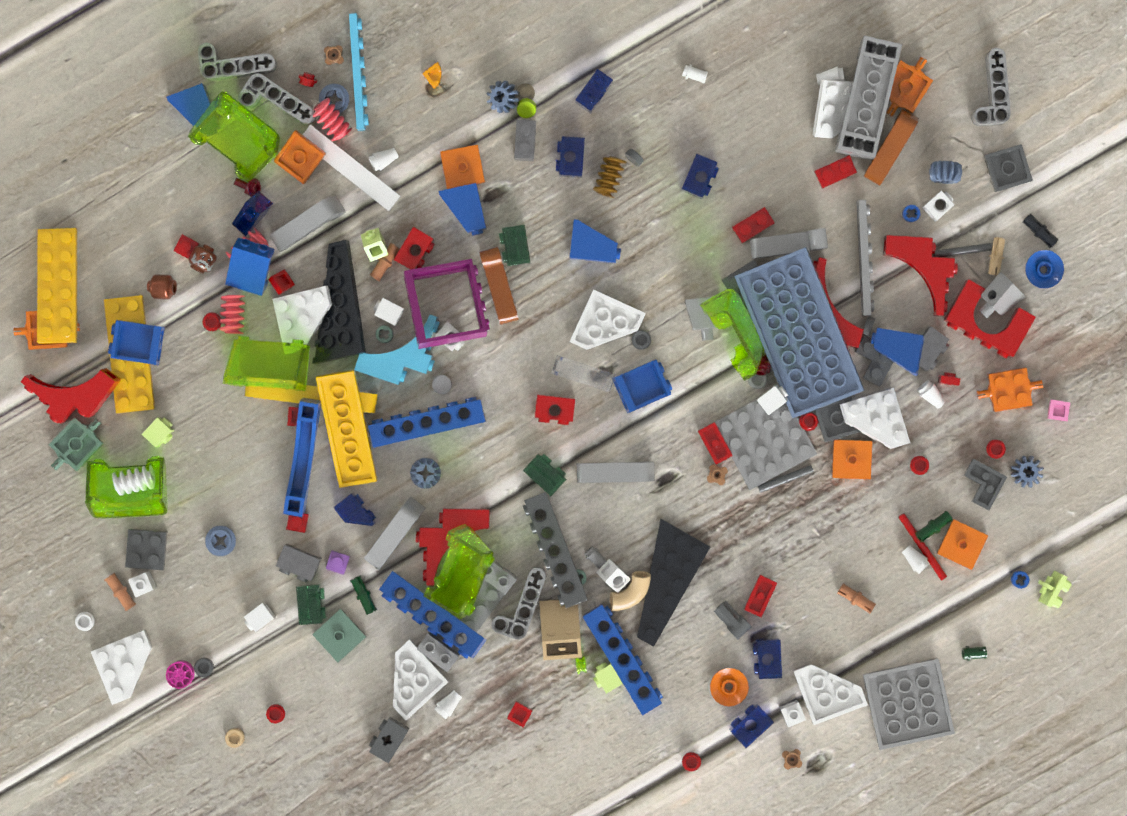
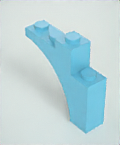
[354,314,440,385]

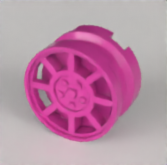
[166,660,195,689]

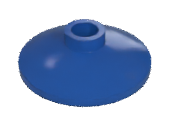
[1025,250,1064,289]

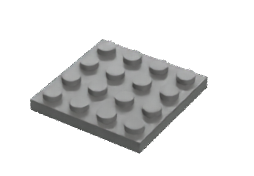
[715,399,817,490]
[863,658,955,750]

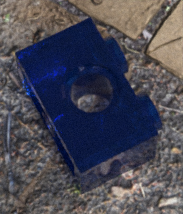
[575,69,613,114]
[556,136,585,178]
[681,153,719,199]
[753,638,782,679]
[729,703,774,748]

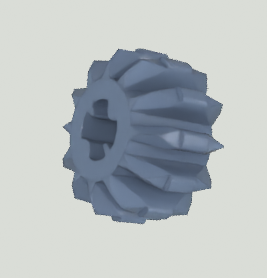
[486,81,519,113]
[929,160,962,184]
[1011,456,1044,488]

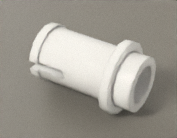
[682,64,708,83]

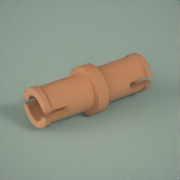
[370,243,400,281]
[104,573,136,611]
[837,583,876,614]

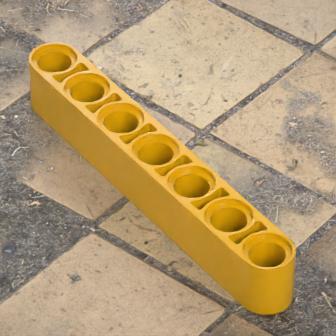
[244,377,378,413]

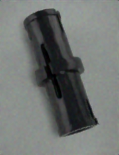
[1022,213,1059,248]

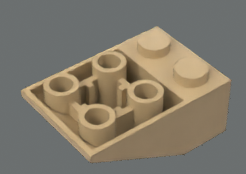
[539,599,582,660]

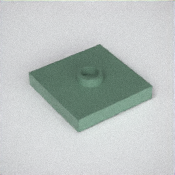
[312,609,367,663]

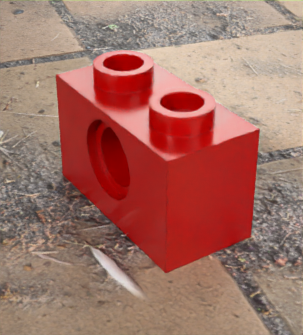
[394,227,435,270]
[535,395,576,425]

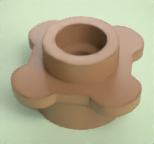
[324,45,344,65]
[707,464,728,485]
[782,749,802,770]

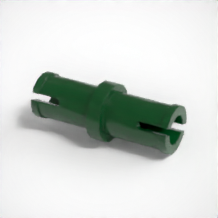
[915,511,953,543]
[350,575,377,615]

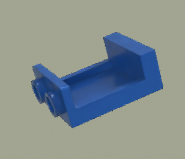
[225,238,275,296]
[108,320,165,365]
[612,359,672,414]

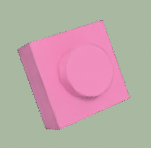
[1047,400,1070,421]

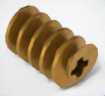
[593,156,627,198]

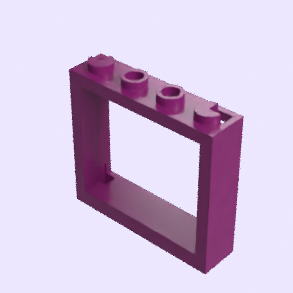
[403,259,490,349]

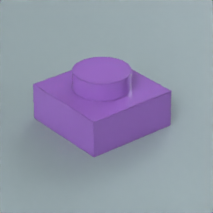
[326,550,350,575]

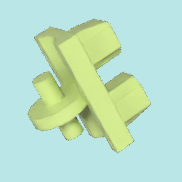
[1038,571,1072,608]

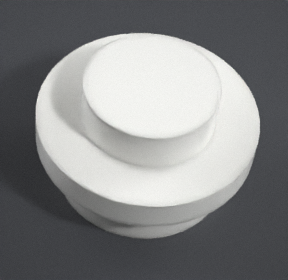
[75,612,95,631]

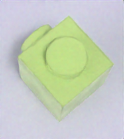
[361,228,388,262]
[142,417,174,447]
[593,662,623,694]

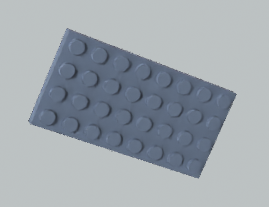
[734,247,865,418]

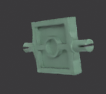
[49,417,104,471]

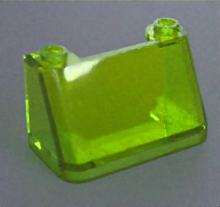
[188,91,280,183]
[699,289,765,381]
[223,336,310,391]
[85,456,168,519]
[424,524,494,619]

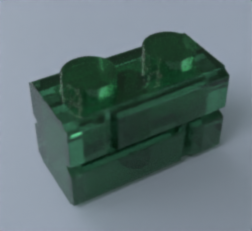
[499,225,531,267]
[523,453,567,496]
[296,584,327,625]

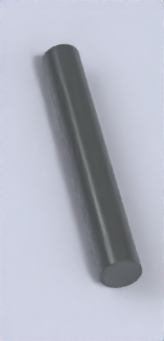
[934,243,992,257]
[758,465,814,493]

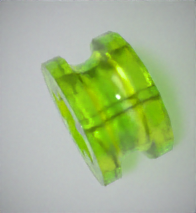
[575,656,587,674]

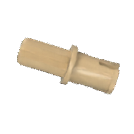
[988,237,1005,275]

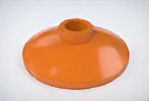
[710,668,749,706]

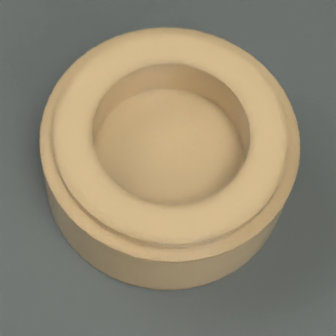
[225,728,245,748]

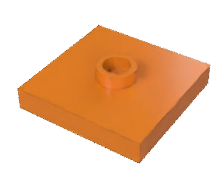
[274,130,326,184]
[440,145,485,189]
[832,440,872,479]
[937,519,988,570]

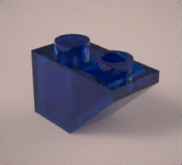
[232,191,273,236]
[333,493,376,526]

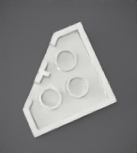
[812,79,853,138]
[272,286,332,355]
[570,289,646,350]
[839,388,910,449]
[91,630,152,705]
[393,639,449,720]
[793,664,868,725]

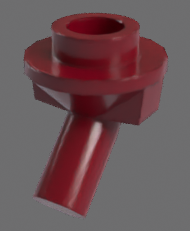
[233,178,261,197]
[751,354,771,376]

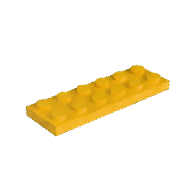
[37,228,77,344]
[104,295,155,413]
[316,370,378,488]

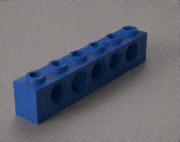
[368,397,486,448]
[379,571,487,659]
[583,604,663,716]

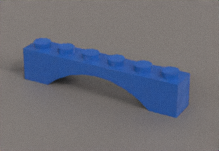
[283,398,321,517]

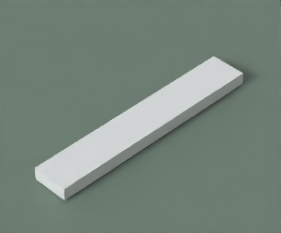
[303,125,401,211]

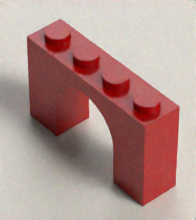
[944,279,1036,359]

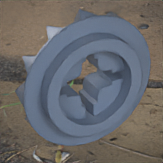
[319,84,350,113]
[410,458,441,489]
[205,526,236,556]

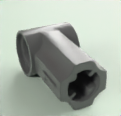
[714,600,752,640]

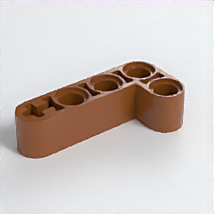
[863,109,919,186]
[479,247,519,325]

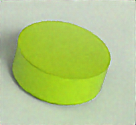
[517,98,536,118]

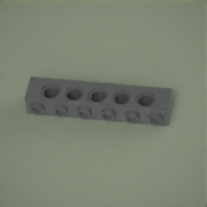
[523,492,588,608]

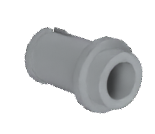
[585,546,607,569]

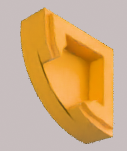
[422,62,442,89]

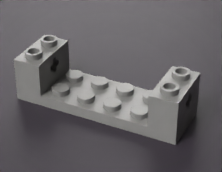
[835,35,902,161]
[417,555,518,672]

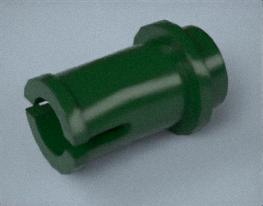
[962,646,987,661]

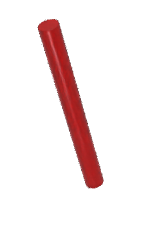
[898,513,947,581]

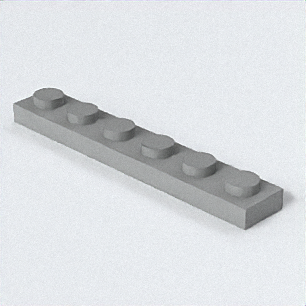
[856,200,875,316]

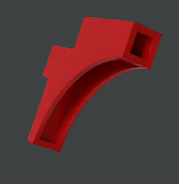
[883,235,958,316]
[813,257,864,348]
[21,368,121,424]
[416,508,490,586]

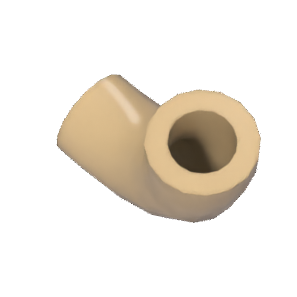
[610,571,651,611]

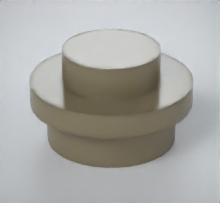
[516,83,535,101]

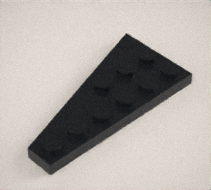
[312,240,366,364]
[637,518,710,647]

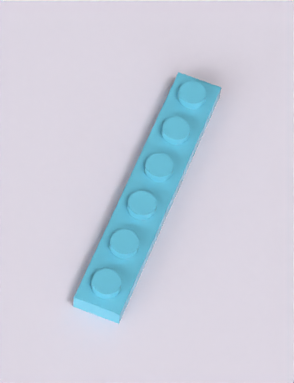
[349,13,369,131]

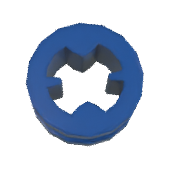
[902,205,920,223]
[1011,571,1030,589]

